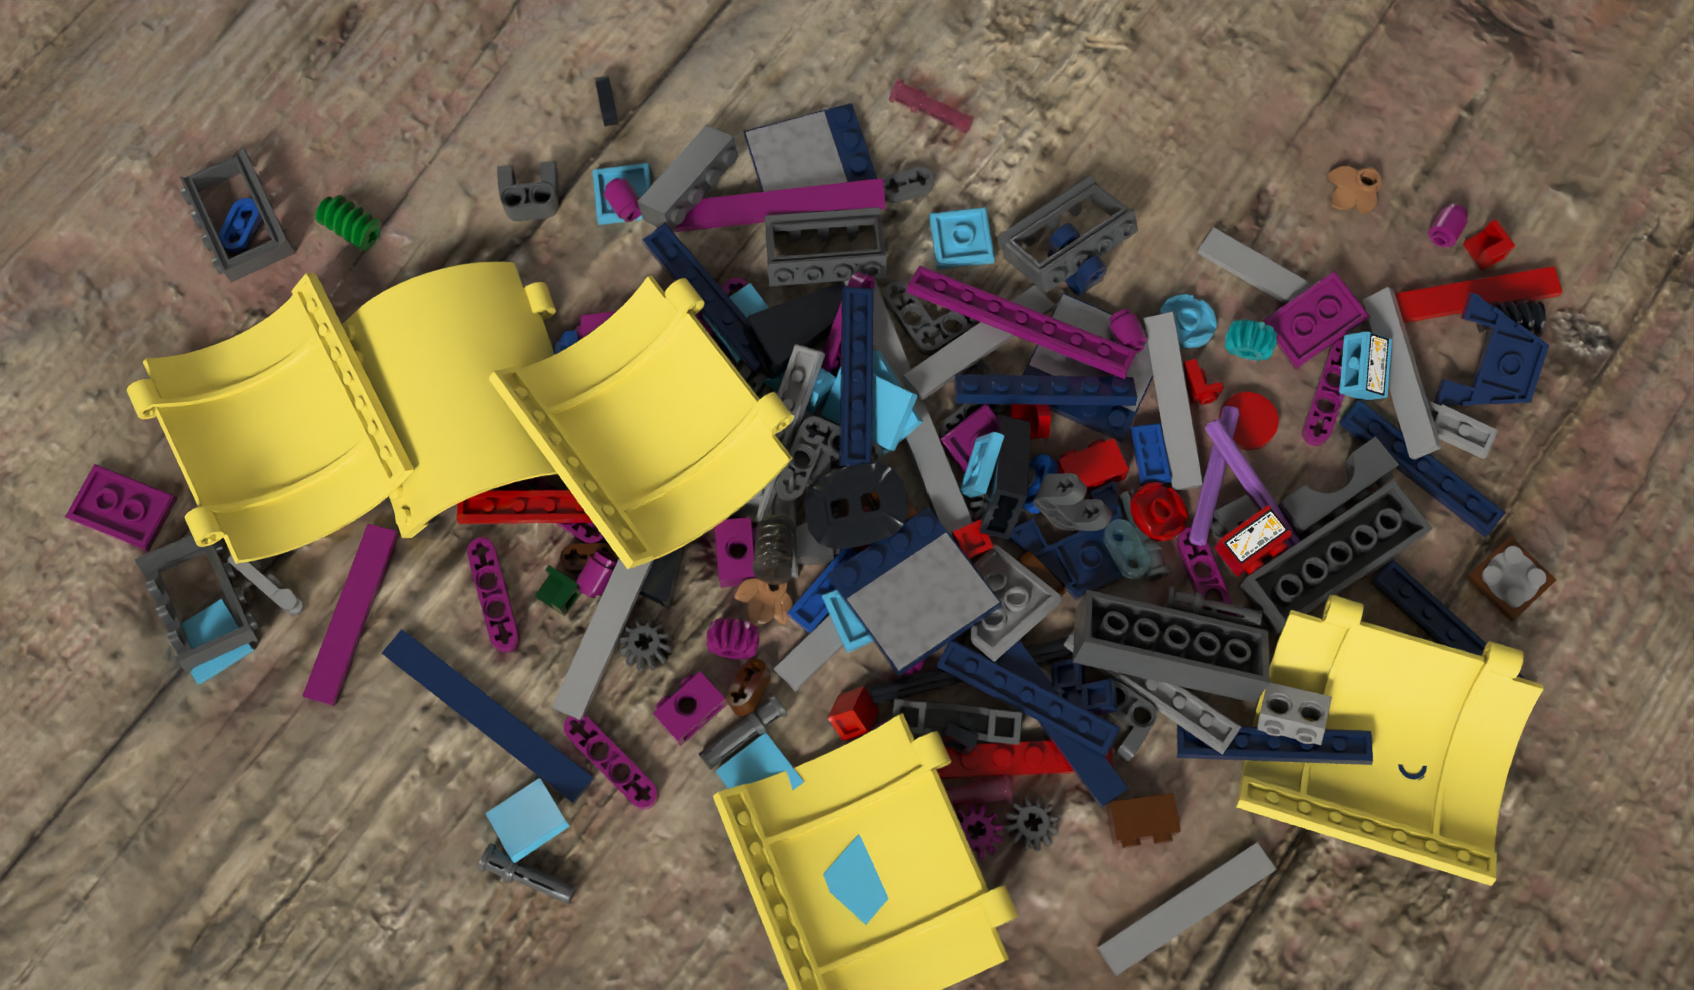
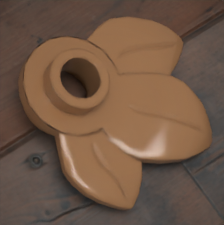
[1327,166,1382,215]
[734,569,793,627]

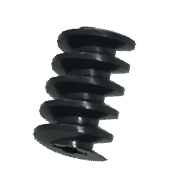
[1477,300,1546,337]

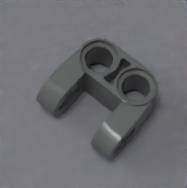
[497,160,559,221]
[1033,473,1112,531]
[1098,682,1157,763]

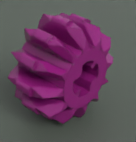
[706,617,760,660]
[956,805,1003,861]

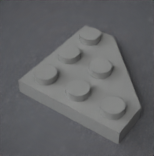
[971,544,1062,662]

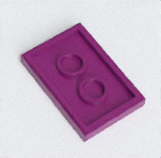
[1261,270,1370,369]
[65,464,178,552]

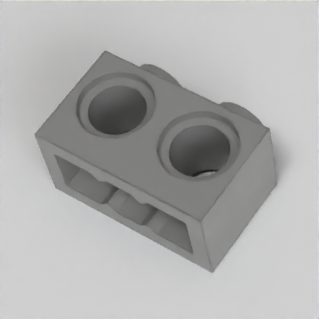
[1257,682,1332,745]

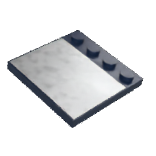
[744,103,878,234]
[1023,293,1154,443]
[827,507,1002,676]

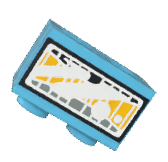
[1339,331,1392,401]

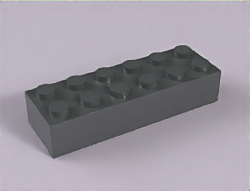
[1239,480,1433,637]
[1073,590,1270,703]

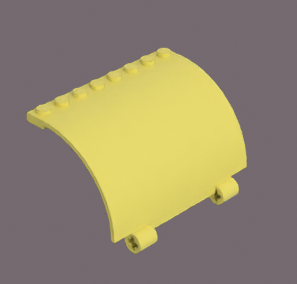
[342,262,558,538]
[127,273,414,564]
[489,276,794,569]
[1236,595,1544,886]
[713,714,1019,990]

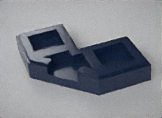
[1051,658,1117,715]

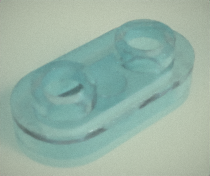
[1103,519,1150,579]

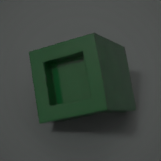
[535,565,582,617]

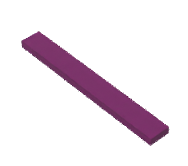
[656,178,886,232]
[907,265,1137,379]

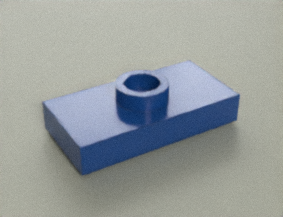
[1130,423,1172,486]

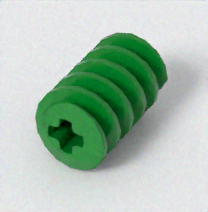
[315,195,382,251]

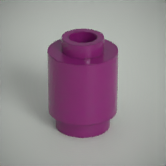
[603,178,641,222]
[1428,204,1468,247]
[1109,309,1148,353]
[576,550,618,598]

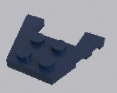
[1434,293,1549,406]
[1010,481,1132,601]

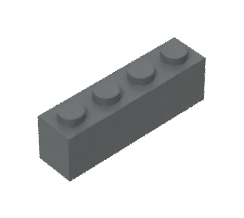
[637,125,739,231]

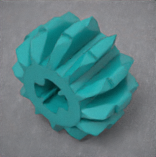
[1225,319,1277,361]

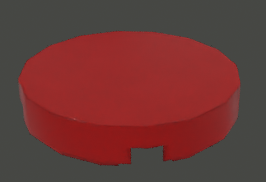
[1218,391,1279,451]
[1130,482,1188,541]

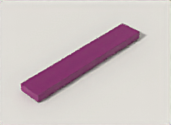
[302,524,399,707]

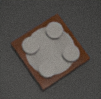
[1466,536,1556,622]

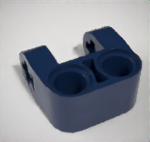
[1047,223,1107,296]

